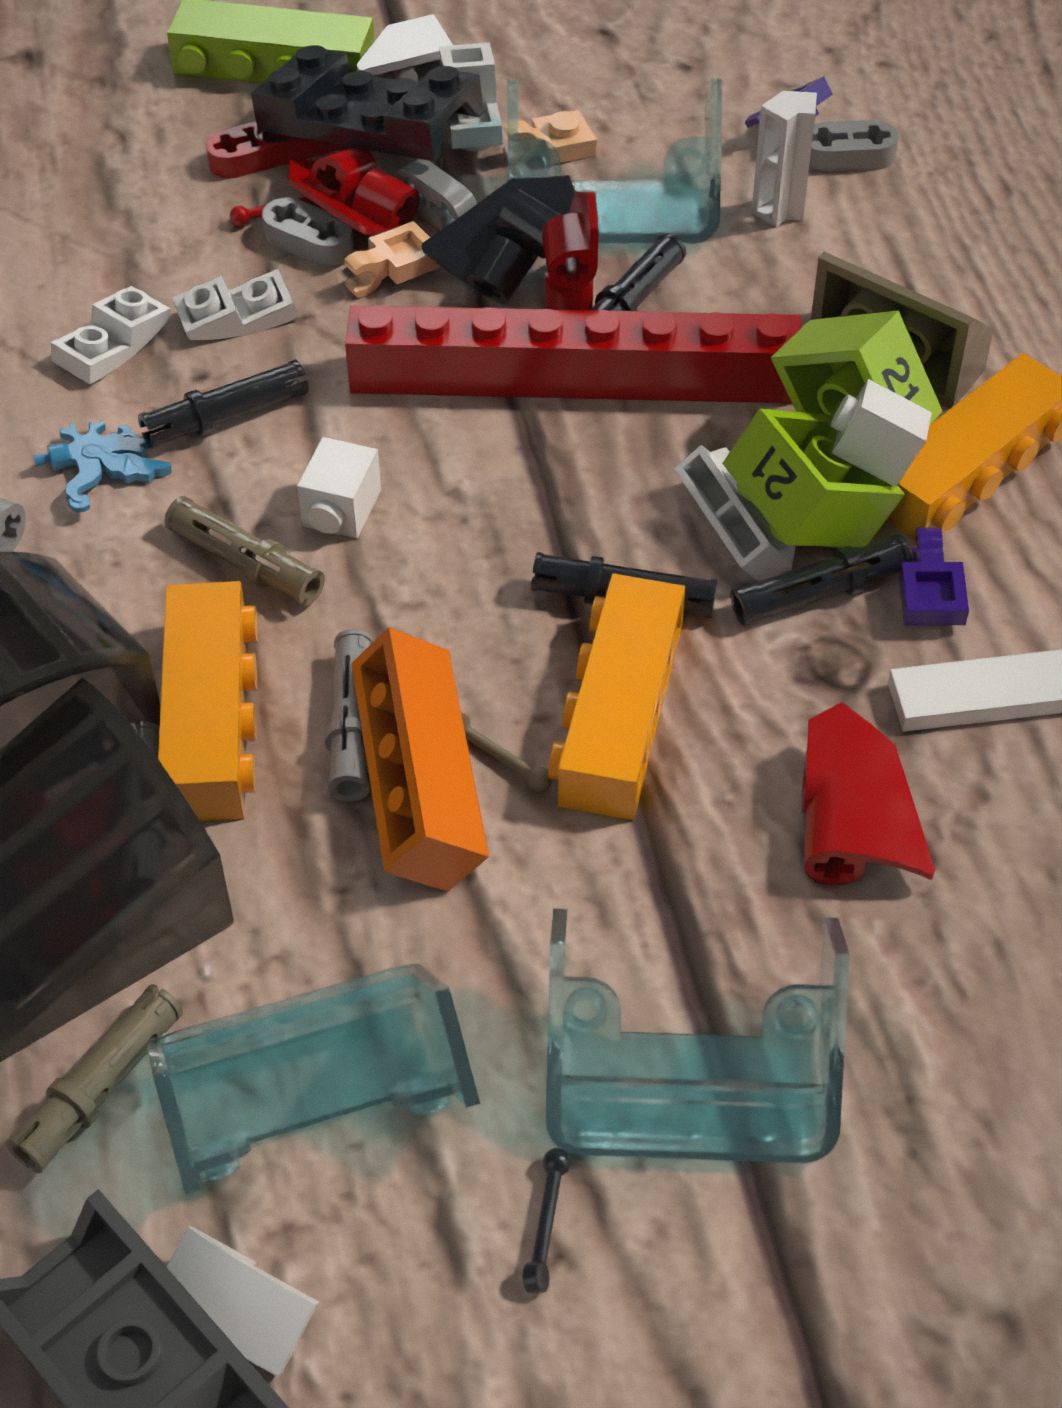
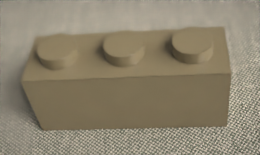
[811,251,994,408]

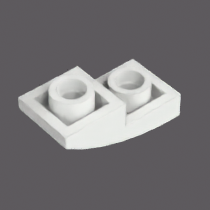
[172,269,300,340]
[51,286,170,384]
[167,1226,319,1377]

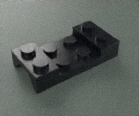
[251,45,484,161]

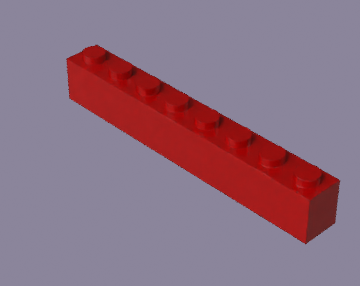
[345,305,801,404]

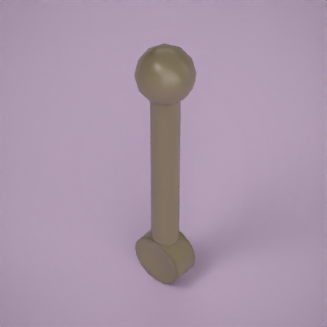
[461,713,552,792]

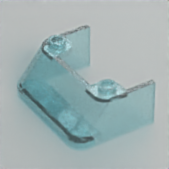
[507,79,722,244]
[546,908,850,1163]
[147,964,480,1195]

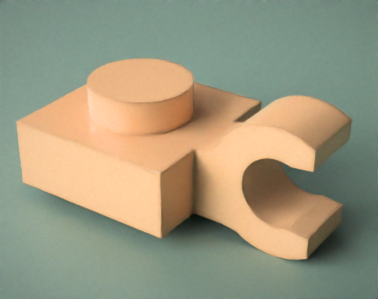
[503,110,597,165]
[344,221,441,298]

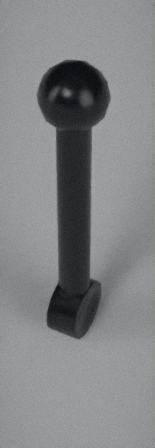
[523,1148,571,1293]

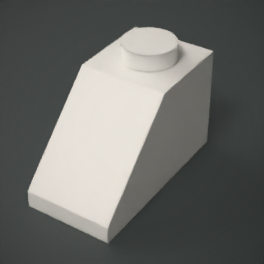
[357,14,453,83]

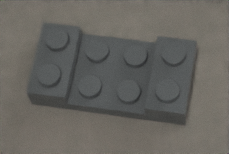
[0,1189,289,1408]

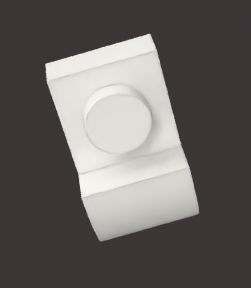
[439,42,503,151]

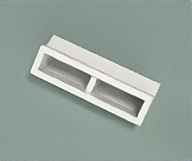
[751,91,817,227]
[674,445,796,581]

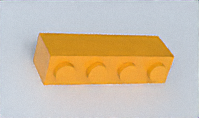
[886,353,1062,542]
[548,573,685,821]
[157,581,258,824]

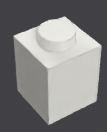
[830,379,932,487]
[297,437,381,539]

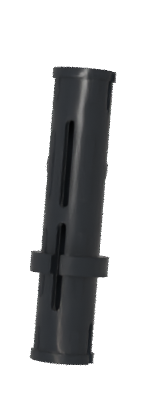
[590,233,687,311]
[138,359,309,449]
[730,534,913,626]
[531,552,717,618]

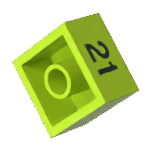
[771,311,943,424]
[722,408,905,548]

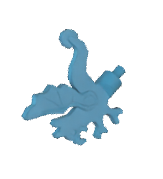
[33,421,172,513]

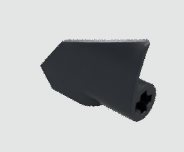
[421,175,575,304]

